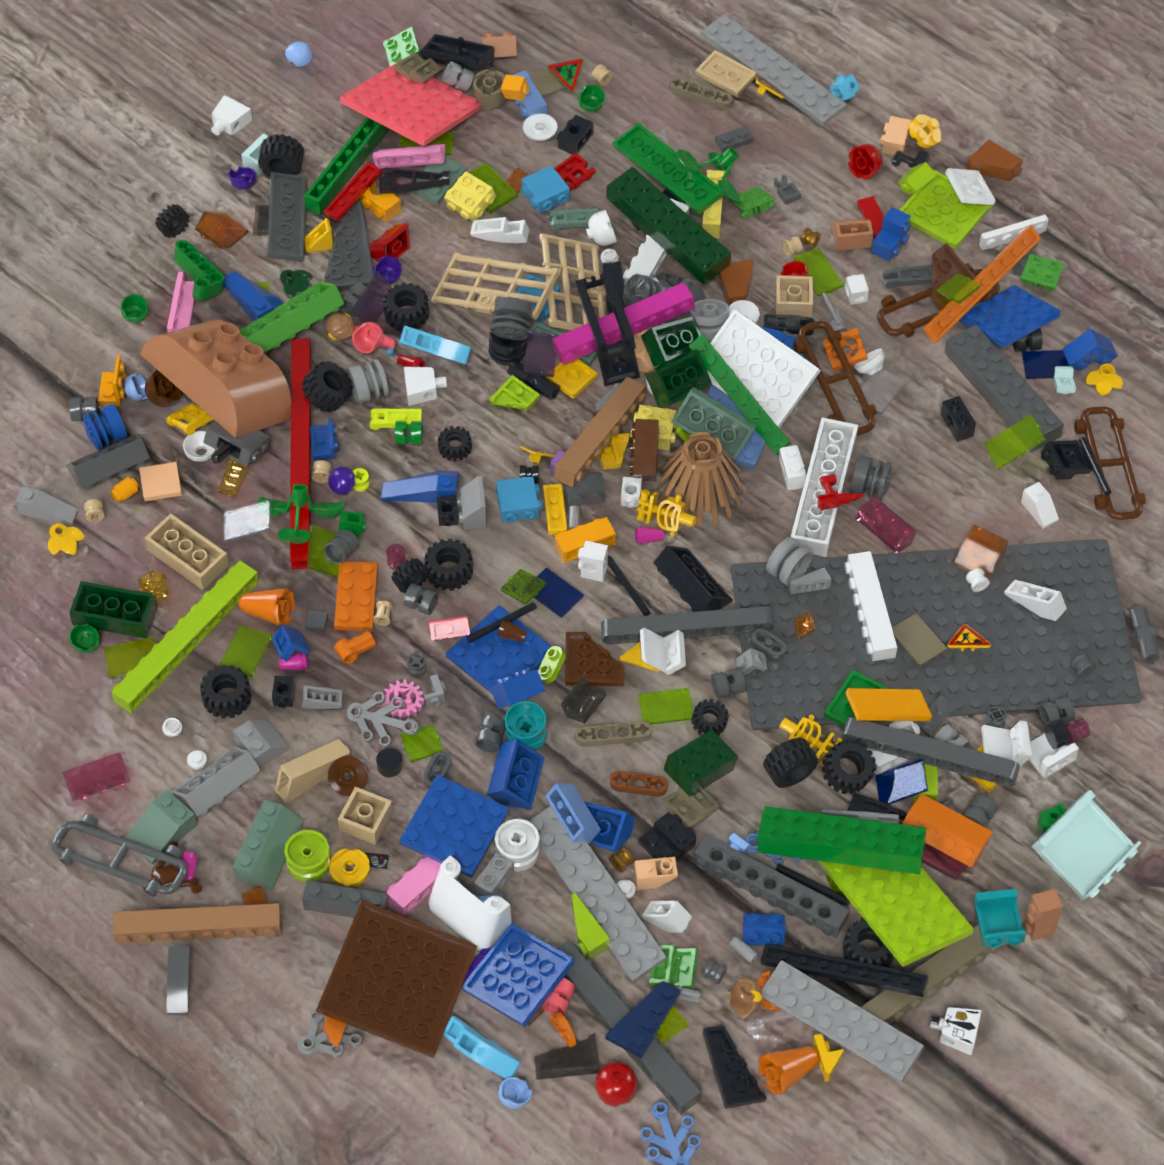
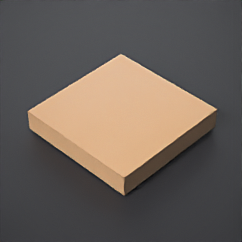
[139,462,182,502]

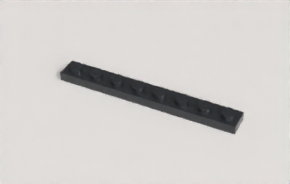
[760,943,929,997]

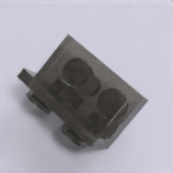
[561,677,607,723]

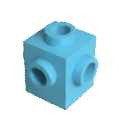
[829,74,860,101]

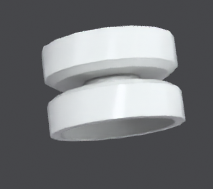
[495,819,540,872]

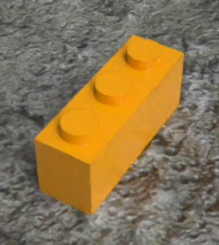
[554,517,616,563]

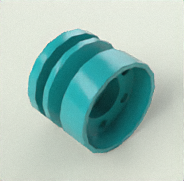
[505,701,547,751]

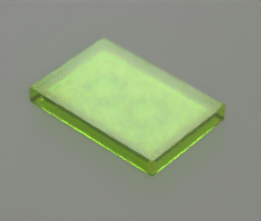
[469,163,518,214]

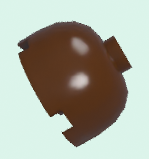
[145,370,182,407]

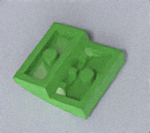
[649,945,699,989]

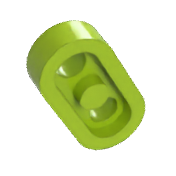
[538,646,566,684]

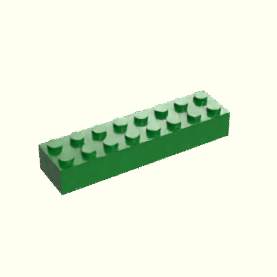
[758,806,927,875]

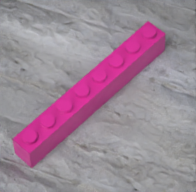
[552,282,695,365]

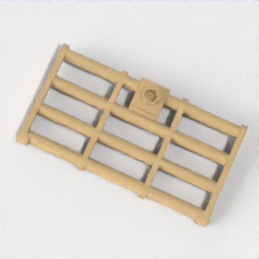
[539,234,606,330]
[431,252,561,320]

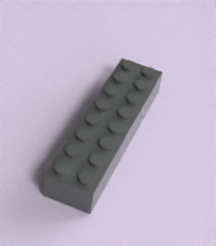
[944,325,1064,453]

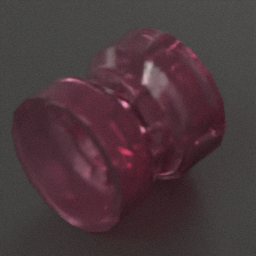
[386,544,406,570]
[1066,718,1090,744]

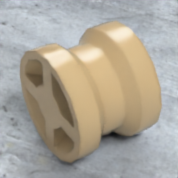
[592,64,613,86]
[782,236,803,257]
[312,460,331,483]
[84,499,105,523]

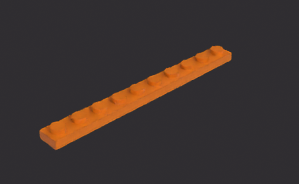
[923,225,1041,343]

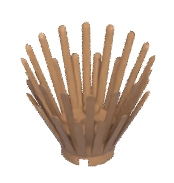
[657,432,744,527]

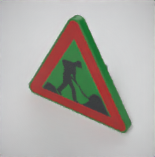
[547,58,584,93]

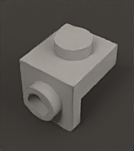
[735,648,767,677]
[424,674,446,708]

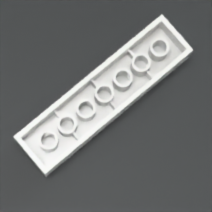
[791,418,858,557]

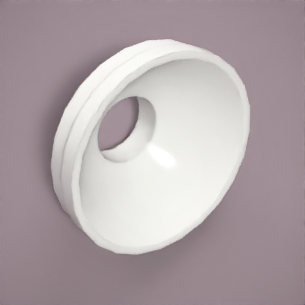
[729,300,760,324]
[854,348,885,375]
[183,431,217,462]

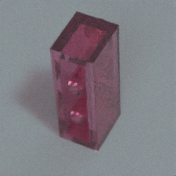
[856,497,917,553]
[63,753,130,801]

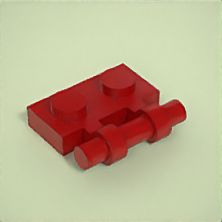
[554,153,596,191]

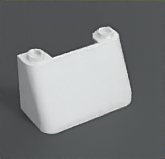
[428,855,512,951]

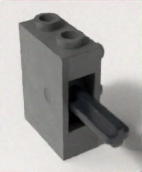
[203,421,270,467]

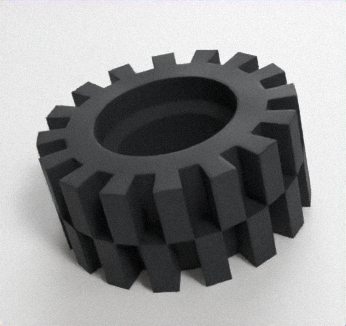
[155,204,190,238]
[438,426,472,462]
[391,558,429,593]
[691,699,729,736]

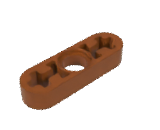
[610,771,668,797]

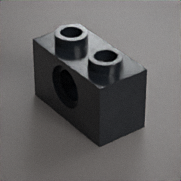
[557,115,593,155]
[940,396,976,442]

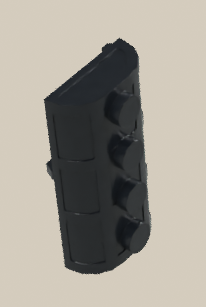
[419,34,494,72]

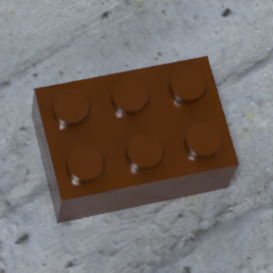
[630,419,659,482]

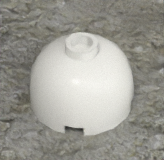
[586,210,617,246]

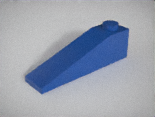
[223,271,283,322]
[381,470,459,503]
[584,801,636,852]

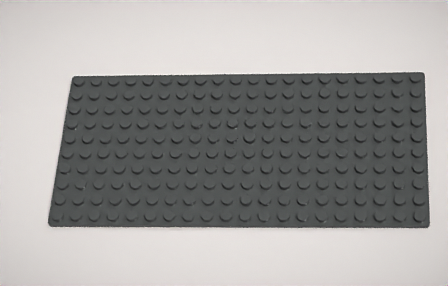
[731,539,1142,730]

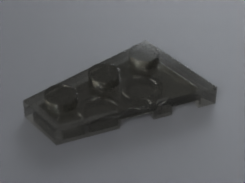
[534,1033,600,1080]

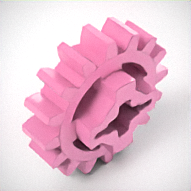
[381,679,424,720]

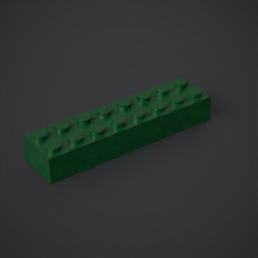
[606,166,731,285]

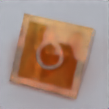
[195,211,249,249]
[954,524,1008,580]

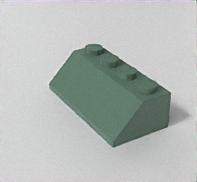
[671,387,757,460]
[232,799,304,890]

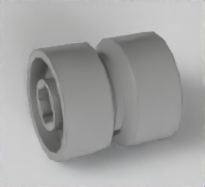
[442,62,474,92]
[934,724,970,748]

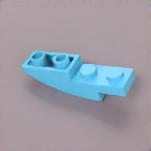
[399,325,472,365]
[443,1016,522,1078]

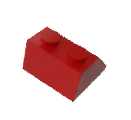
[369,223,410,262]

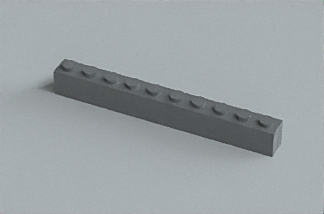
[556,940,702,1115]

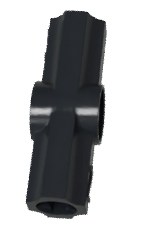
[507,360,560,400]

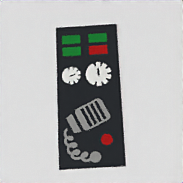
[364,852,389,869]

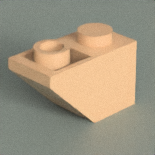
[634,857,678,890]

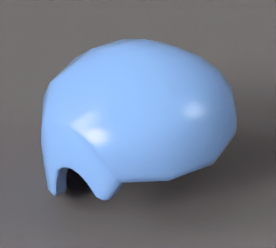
[285,41,313,67]
[124,373,147,401]
[498,1077,533,1109]

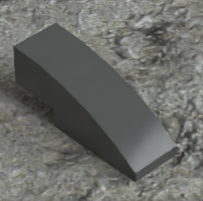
[167,946,191,1014]

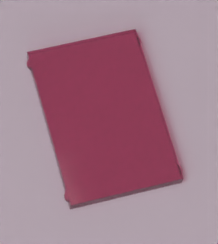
[922,843,969,881]

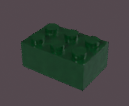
[641,316,701,367]
[644,349,712,407]
[664,730,738,797]

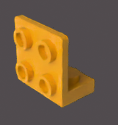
[98,355,127,406]

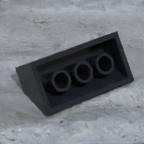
[653,546,733,612]

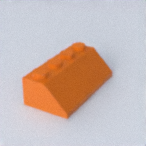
[902,794,994,868]

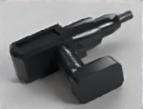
[892,150,930,168]

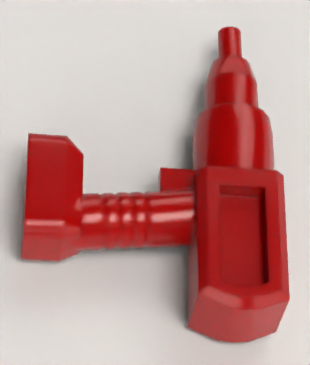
[817,474,864,510]

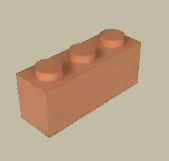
[1023,889,1063,941]

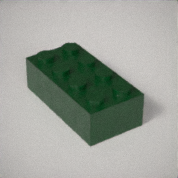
[69,581,158,639]

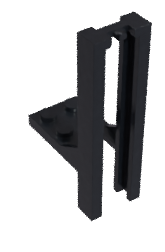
[575,272,640,386]

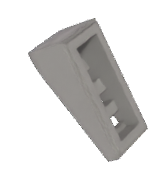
[789,567,831,594]
[301,685,343,709]

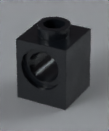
[436,495,458,526]
[272,676,296,708]

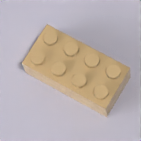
[145,513,229,590]

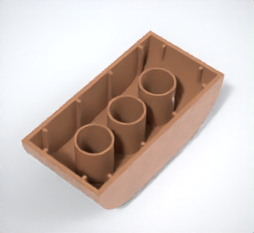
[140,319,292,438]

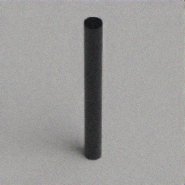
[1079,437,1112,495]
[608,556,651,616]
[466,602,537,643]
[775,864,851,907]

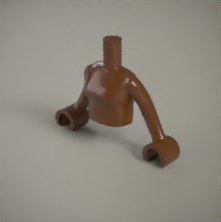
[142,841,202,893]

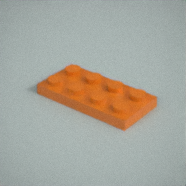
[334,562,378,631]

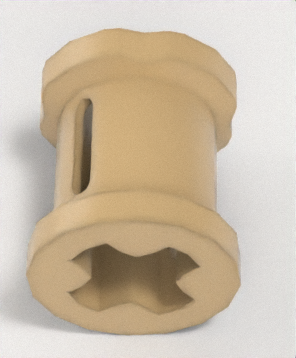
[373,601,393,626]

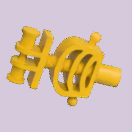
[636,489,697,537]
[779,714,845,766]

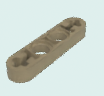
[670,77,733,110]
[575,721,652,747]

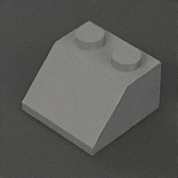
[457,476,486,530]
[233,720,290,768]

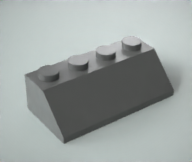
[66,435,150,490]

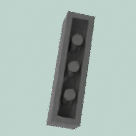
[302,880,389,918]

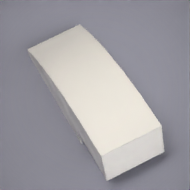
[470,217,529,243]

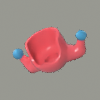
[352,322,396,356]

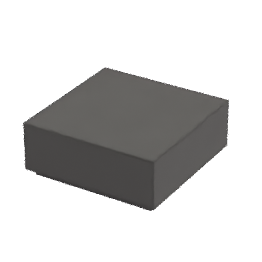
[305,610,328,632]

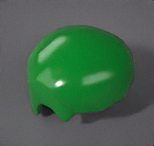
[578,84,605,113]
[121,294,148,323]
[69,624,100,653]

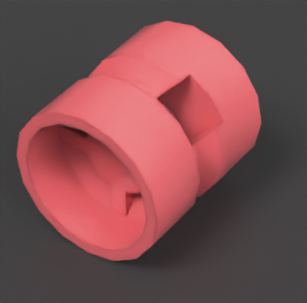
[541,978,575,1015]

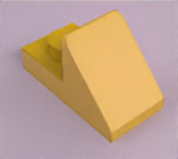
[812,1033,844,1082]

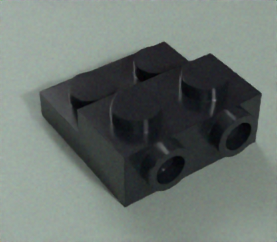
[1041,440,1092,480]
[638,812,696,861]

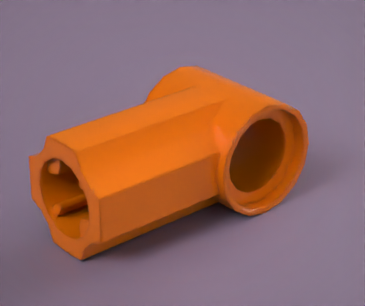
[334,631,376,664]

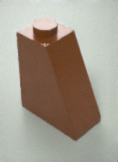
[966,139,1023,181]
[717,259,753,306]

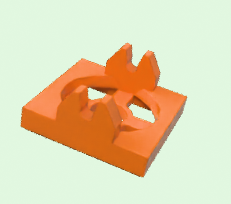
[823,328,868,371]

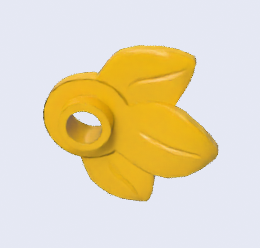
[1086,364,1123,396]
[48,523,85,555]

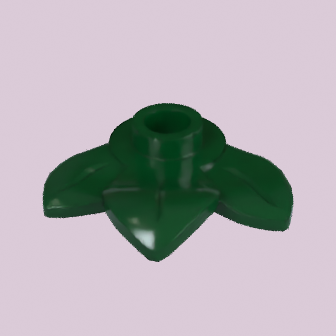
[280,270,313,298]

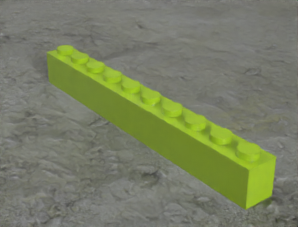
[111,561,259,714]

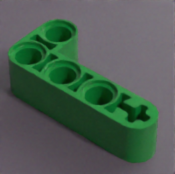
[173,240,224,301]

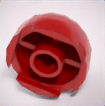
[848,144,883,180]
[595,1062,638,1107]

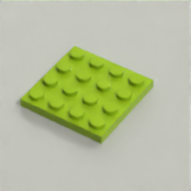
[900,170,993,250]

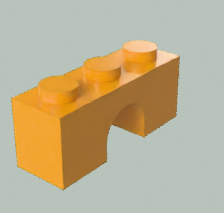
[358,181,401,222]

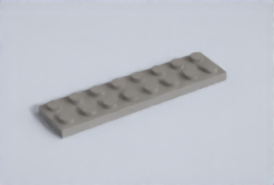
[761,960,925,1083]

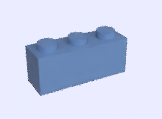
[513,70,547,119]
[545,783,601,843]

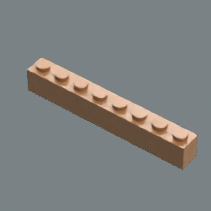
[554,376,647,488]
[113,903,281,945]

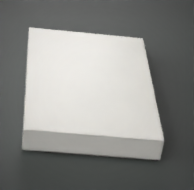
[945,168,995,205]

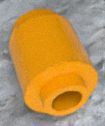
[110,477,139,503]

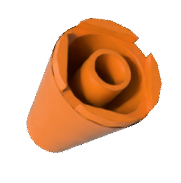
[239,588,295,626]
[758,1047,819,1095]

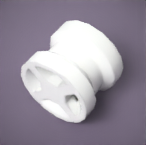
[966,568,990,592]

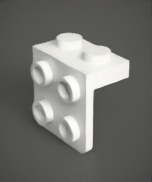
[640,628,686,675]

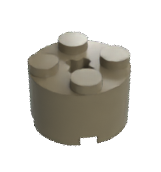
[473,69,507,111]

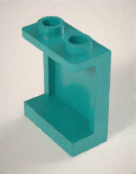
[973,889,1026,948]

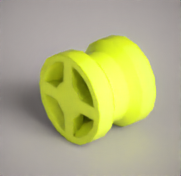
[352,468,370,492]

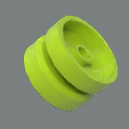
[284,830,331,882]

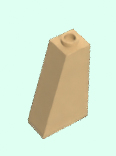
[275,739,351,804]

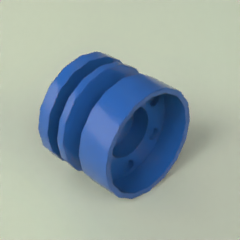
[82,403,127,451]

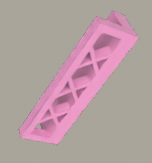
[373,144,446,169]
[167,272,196,332]

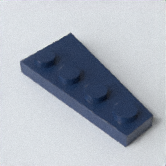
[605,981,681,1058]

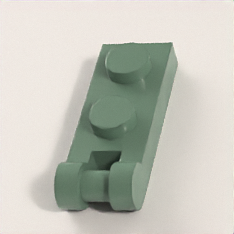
[549,208,598,231]

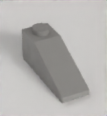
[16,486,79,526]

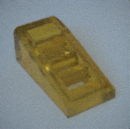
[218,458,249,497]

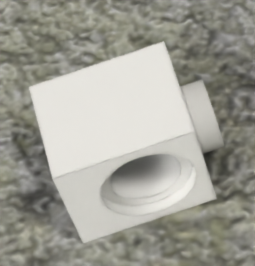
[845,274,869,305]
[621,477,642,508]

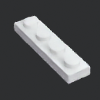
[979,215,1048,250]

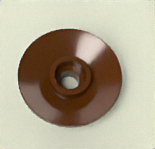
[328,756,367,796]

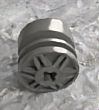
[623,274,670,307]
[491,297,533,340]
[850,455,892,501]

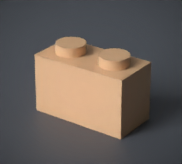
[880,116,911,155]

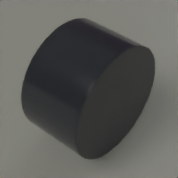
[1044,720,1070,749]
[376,748,403,777]

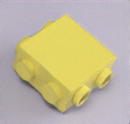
[444,172,496,221]
[630,405,676,451]

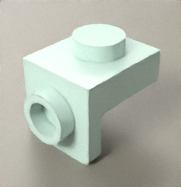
[1053,366,1076,394]

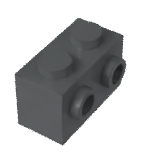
[564,473,605,506]

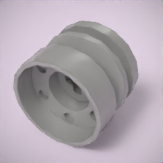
[347,359,389,405]

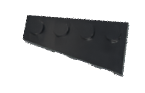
[702,1025,767,1109]

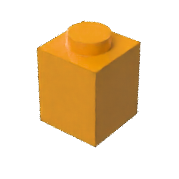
[501,74,530,101]

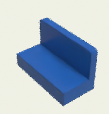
[271,624,310,661]

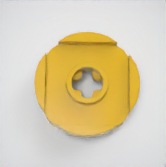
[909,114,941,149]
[329,848,370,888]

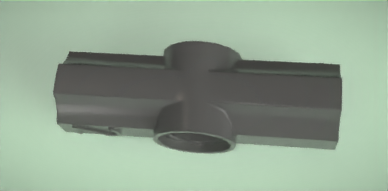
[1129,606,1160,664]

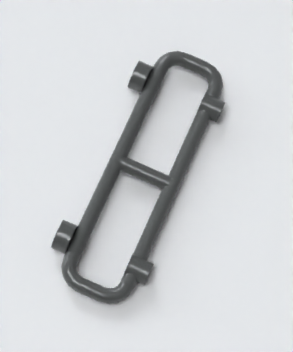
[52,814,188,897]

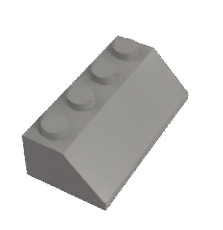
[171,747,261,817]

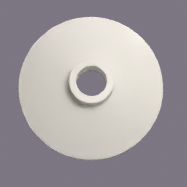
[523,114,557,141]

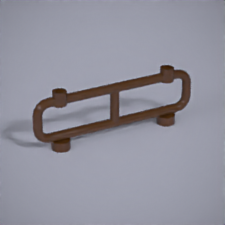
[877,263,1000,338]
[793,321,877,436]
[1074,406,1146,520]

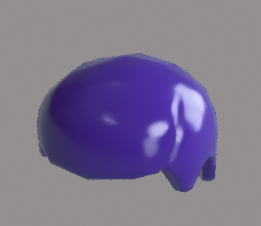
[228,166,257,190]
[374,256,402,285]
[328,467,355,495]

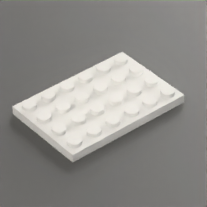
[706,309,821,428]

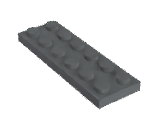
[267,172,306,262]

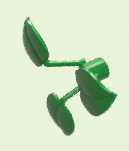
[677,147,742,203]
[258,484,345,544]

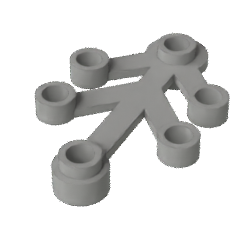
[347,692,420,747]
[298,1010,362,1058]

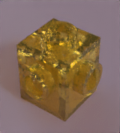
[138,570,168,603]

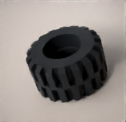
[258,134,304,176]
[383,283,429,331]
[302,361,353,412]
[424,538,473,591]
[200,664,252,719]
[763,738,819,788]
[822,739,876,794]
[843,918,894,967]

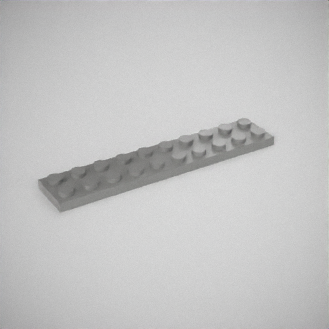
[701,14,847,126]
[528,806,668,983]

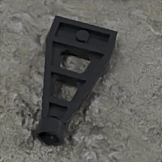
[379,167,450,194]

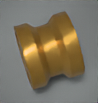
[800,228,821,249]
[609,847,635,873]

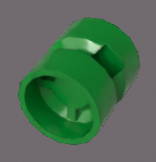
[395,421,423,445]

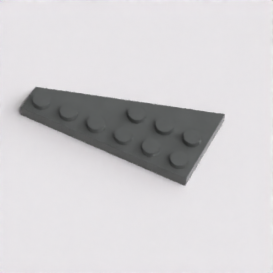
[324,201,375,291]

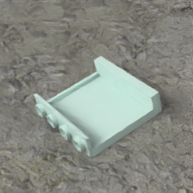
[1031,790,1141,900]

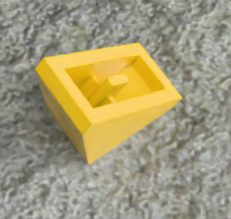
[304,218,333,253]

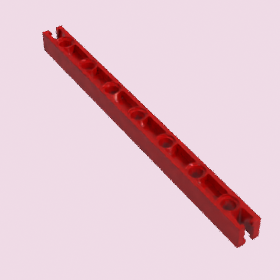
[290,339,311,569]

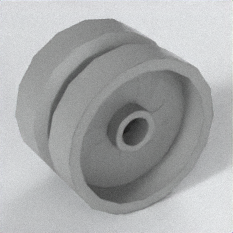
[690,299,729,341]
[766,537,813,587]

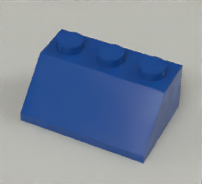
[487,738,544,810]

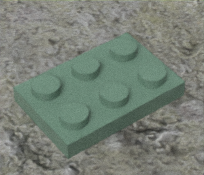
[409,157,467,206]

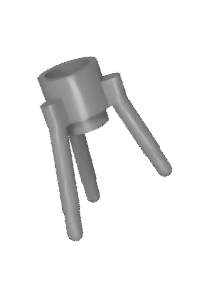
[812,292,847,333]

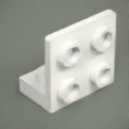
[981,720,1032,767]
[1028,734,1079,779]

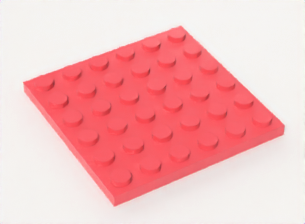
[340,61,482,146]

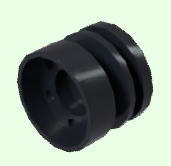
[488,328,528,366]

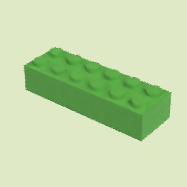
[239,281,344,355]

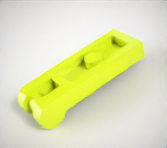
[369,409,422,430]

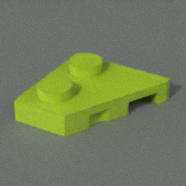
[489,375,540,411]

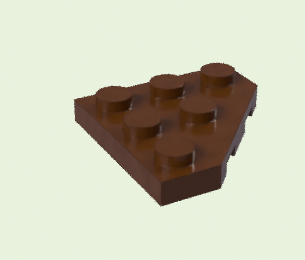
[932,243,976,310]
[565,632,624,686]

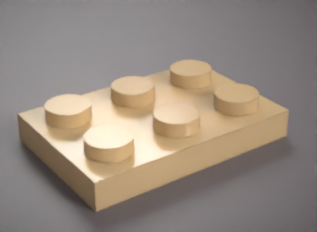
[695,50,757,97]

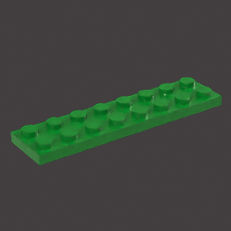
[612,123,725,215]

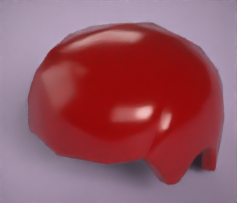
[781,261,808,276]

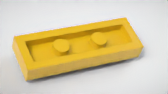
[543,484,567,536]

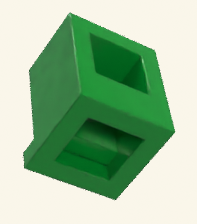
[338,511,366,537]
[1037,803,1067,832]

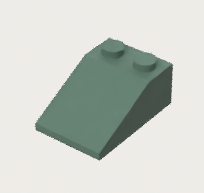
[125,790,197,865]

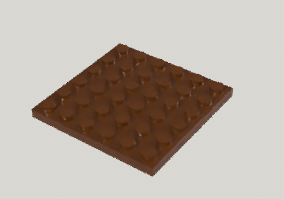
[316,900,477,1058]

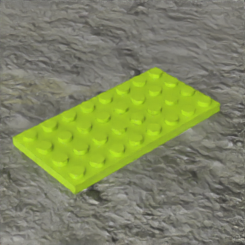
[818,861,974,967]

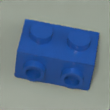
[310,418,338,461]
[743,913,785,946]

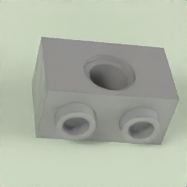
[474,852,514,896]

